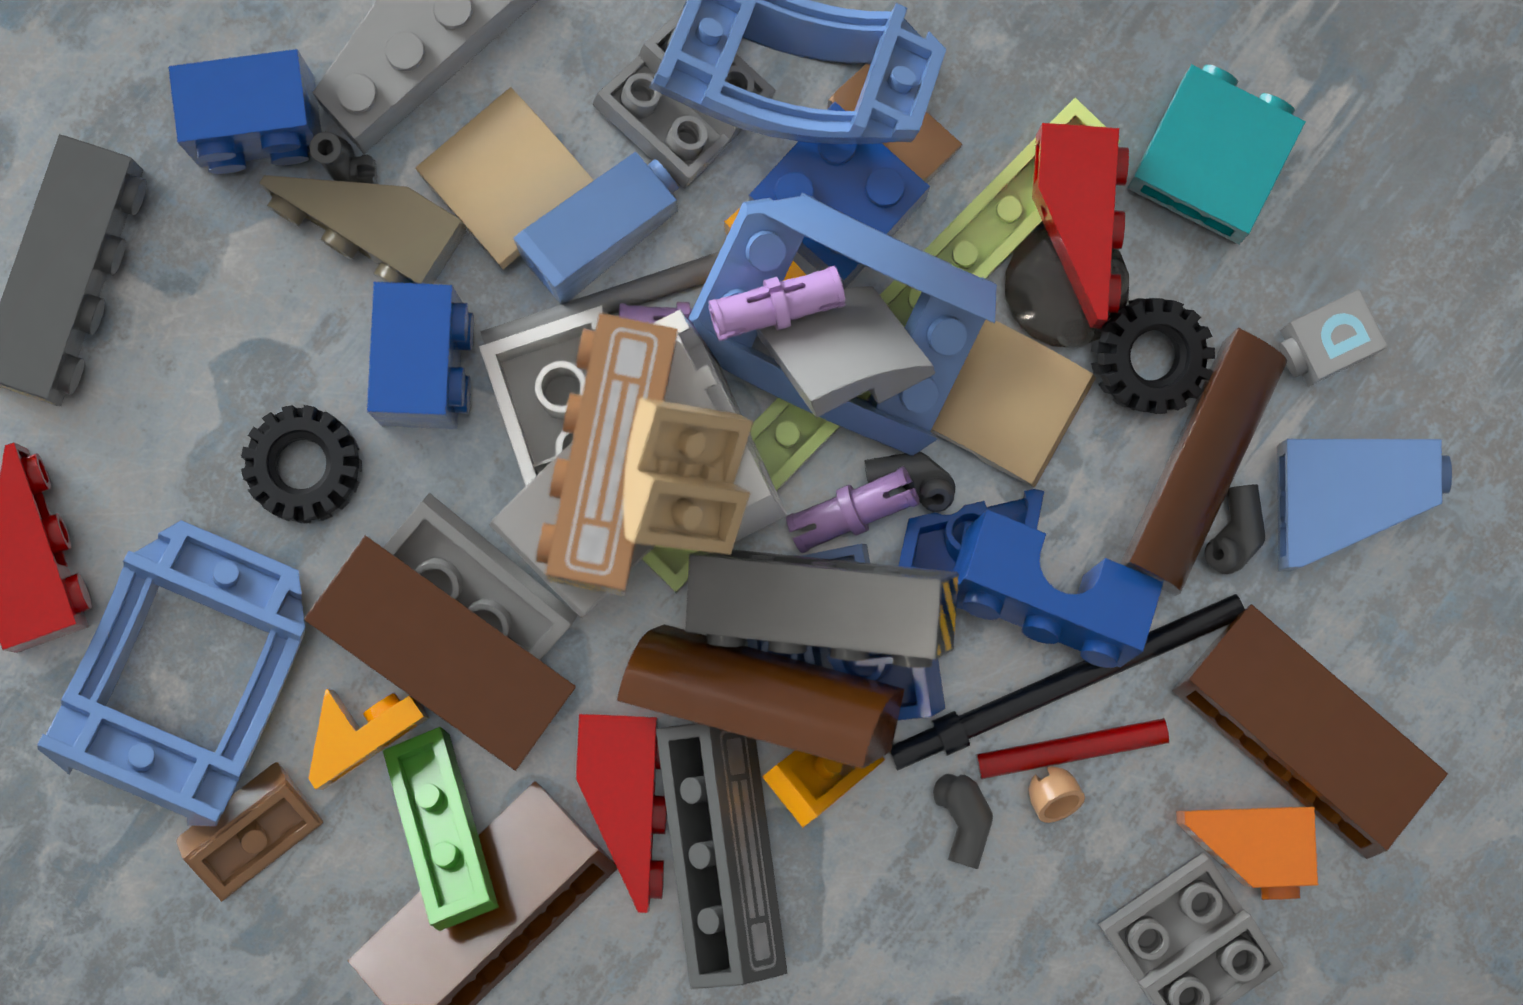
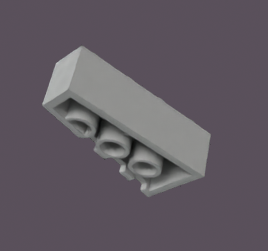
[312,0,539,154]

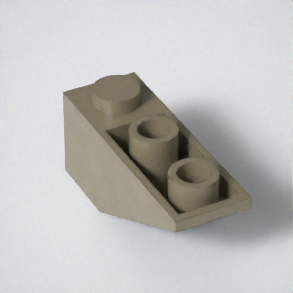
[259,175,467,284]

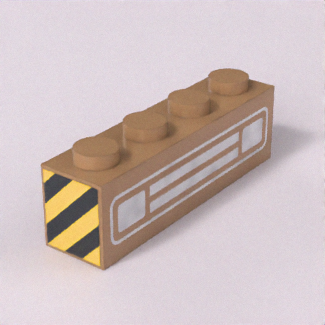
[536,313,678,596]

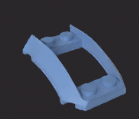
[649,0,946,144]
[689,192,997,455]
[37,520,306,826]

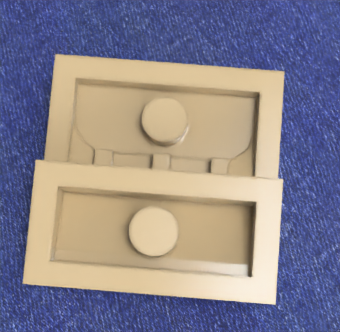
[415,87,594,269]
[930,320,1096,488]
[624,398,753,555]

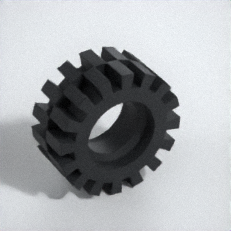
[1091,298,1215,414]
[241,405,362,523]

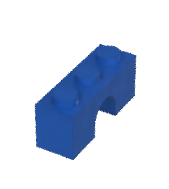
[953,509,1164,668]

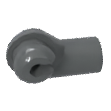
[309,131,376,184]
[864,452,956,512]
[1204,484,1265,574]
[933,774,993,869]

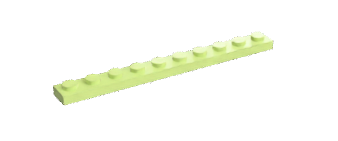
[642,98,1121,593]

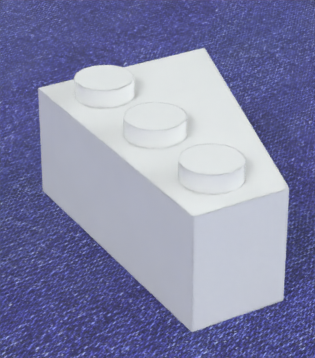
[653,310,788,542]

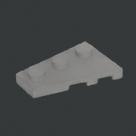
[383,493,578,660]

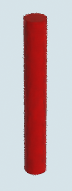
[976,718,1169,779]

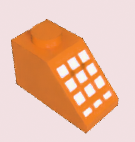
[1176,807,1318,899]

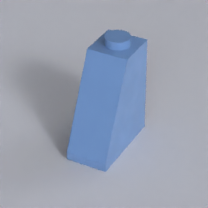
[513,152,679,305]
[1277,439,1452,572]

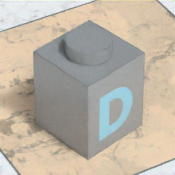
[1279,289,1388,387]

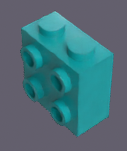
[1127,64,1306,245]

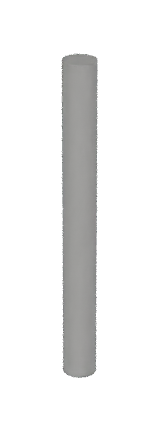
[480,251,720,344]

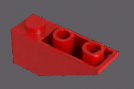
[1032,123,1129,329]
[0,442,92,653]
[576,714,667,913]

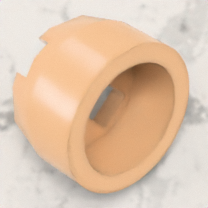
[1028,766,1085,823]

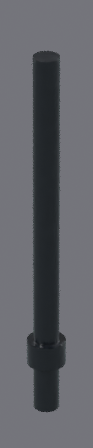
[889,594,1245,771]

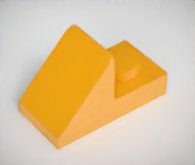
[308,689,430,790]
[762,750,885,828]

